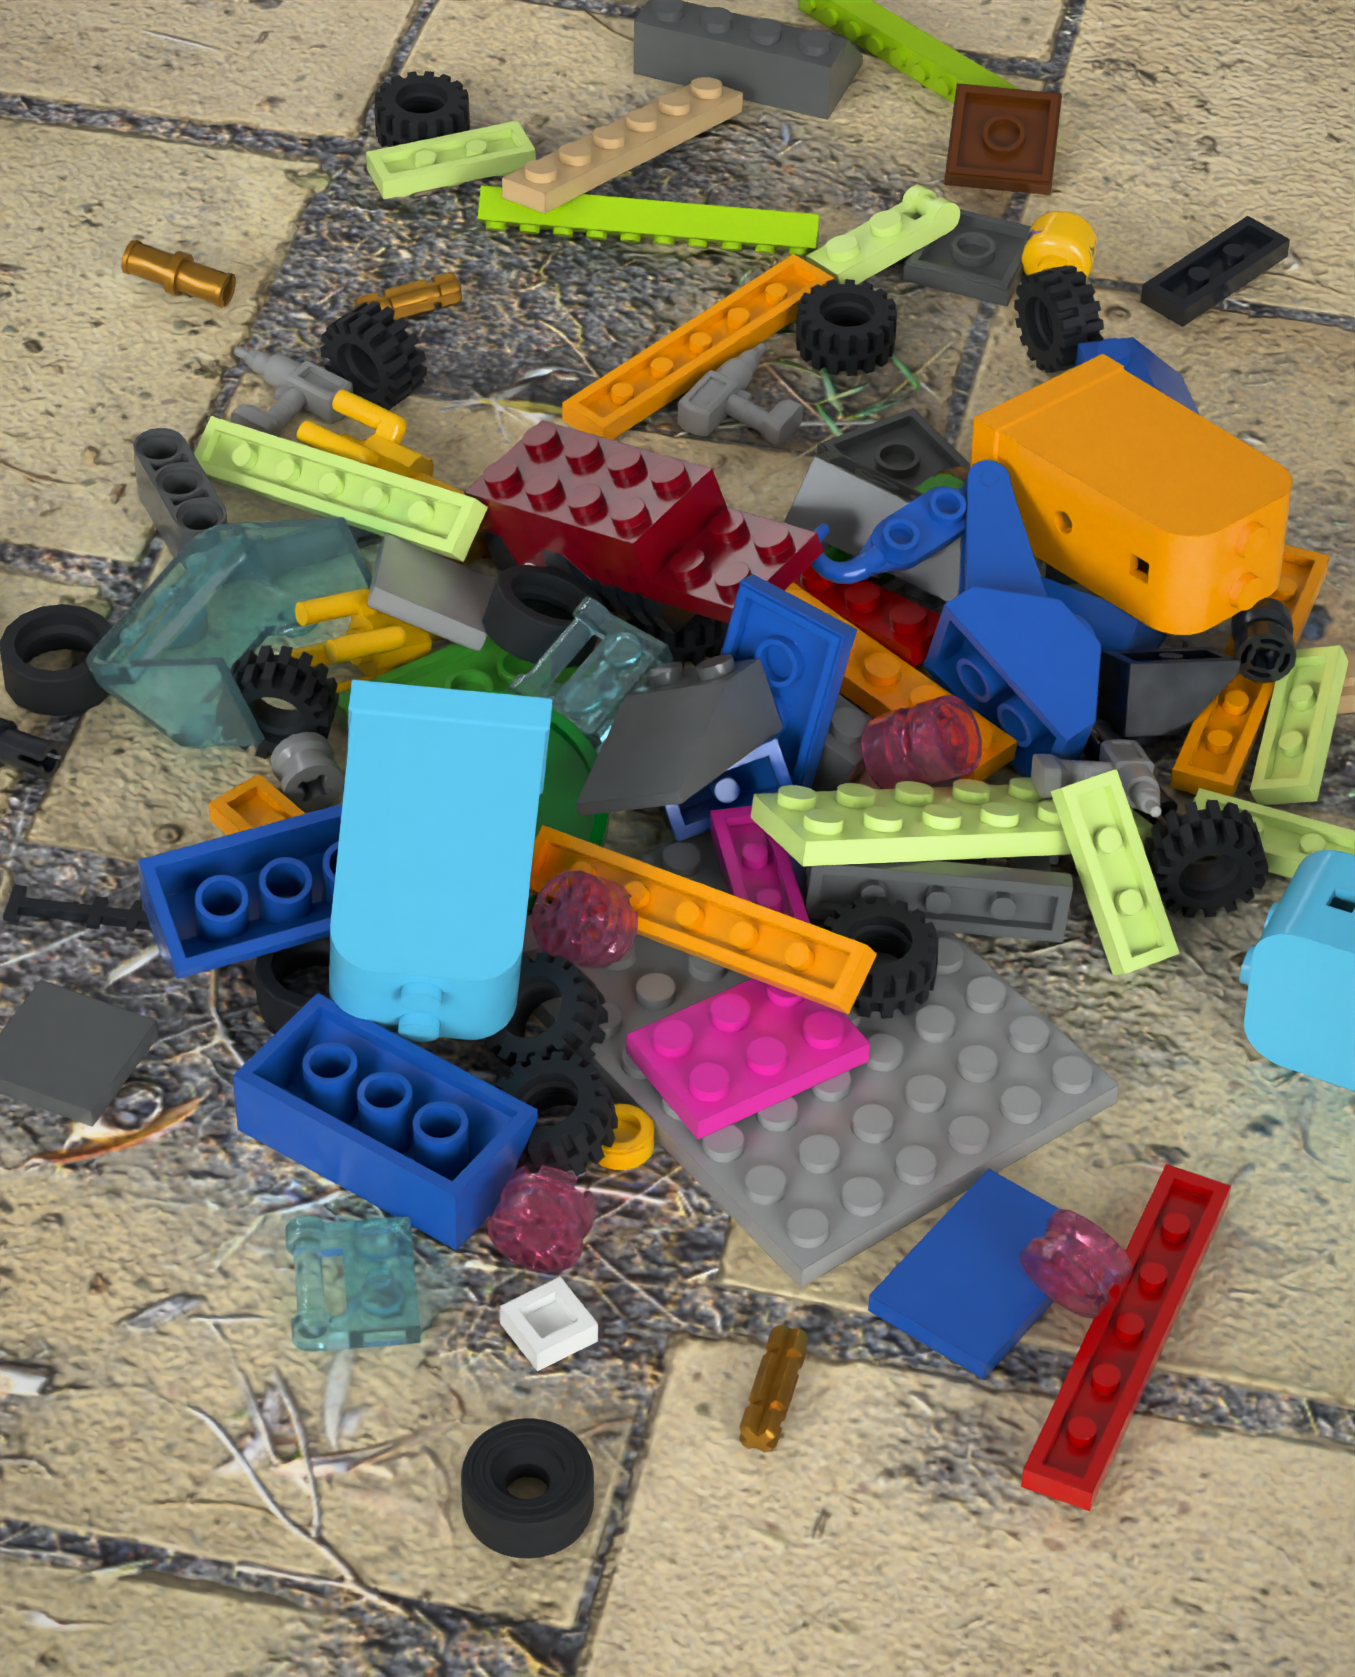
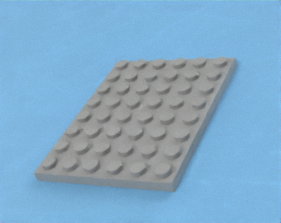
[522,830,1119,1288]

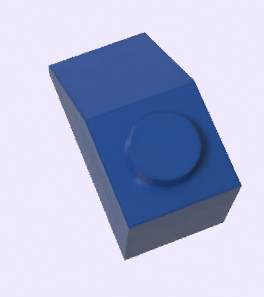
[659,736,792,842]

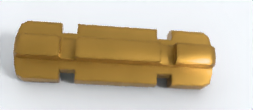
[355,272,462,321]
[739,1324,808,1452]

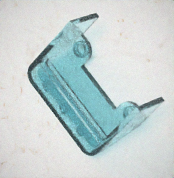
[86,517,372,749]

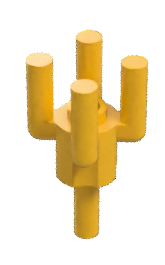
[297,389,465,495]
[291,588,445,693]

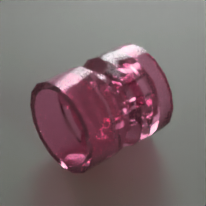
[862,695,982,789]

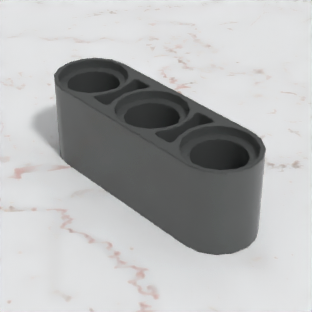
[133,428,229,577]

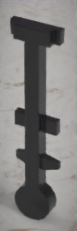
[3,884,152,932]

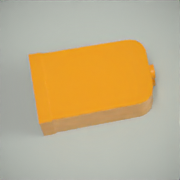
[970,354,1292,635]

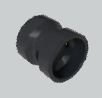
[1231,598,1296,683]

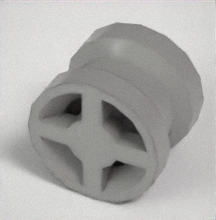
[271,732,344,812]

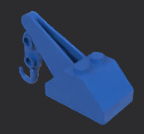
[811,460,1101,778]

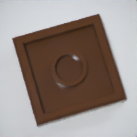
[945,83,1062,195]

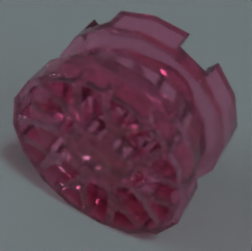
[532,870,638,969]
[488,1165,597,1272]
[1019,1209,1133,1319]

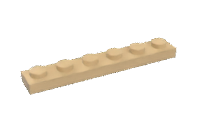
[502,77,743,214]

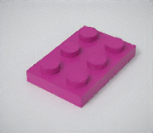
[626,978,870,1140]

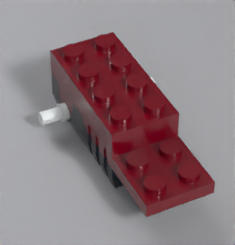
[464,420,824,634]

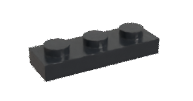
[1140,216,1290,327]

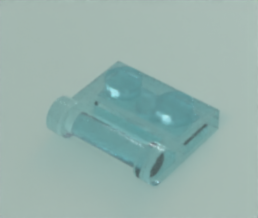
[507,597,673,750]
[285,1215,421,1352]

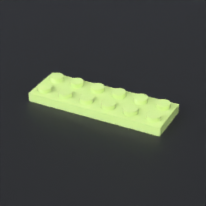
[751,777,1153,866]

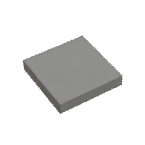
[367,533,496,651]

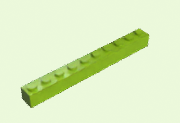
[798,0,1019,104]
[478,185,820,258]

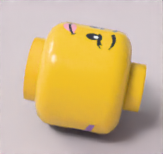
[1021,211,1098,280]

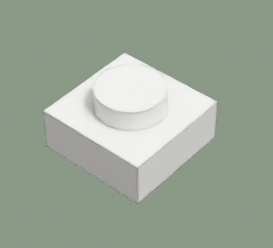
[500,1277,598,1371]

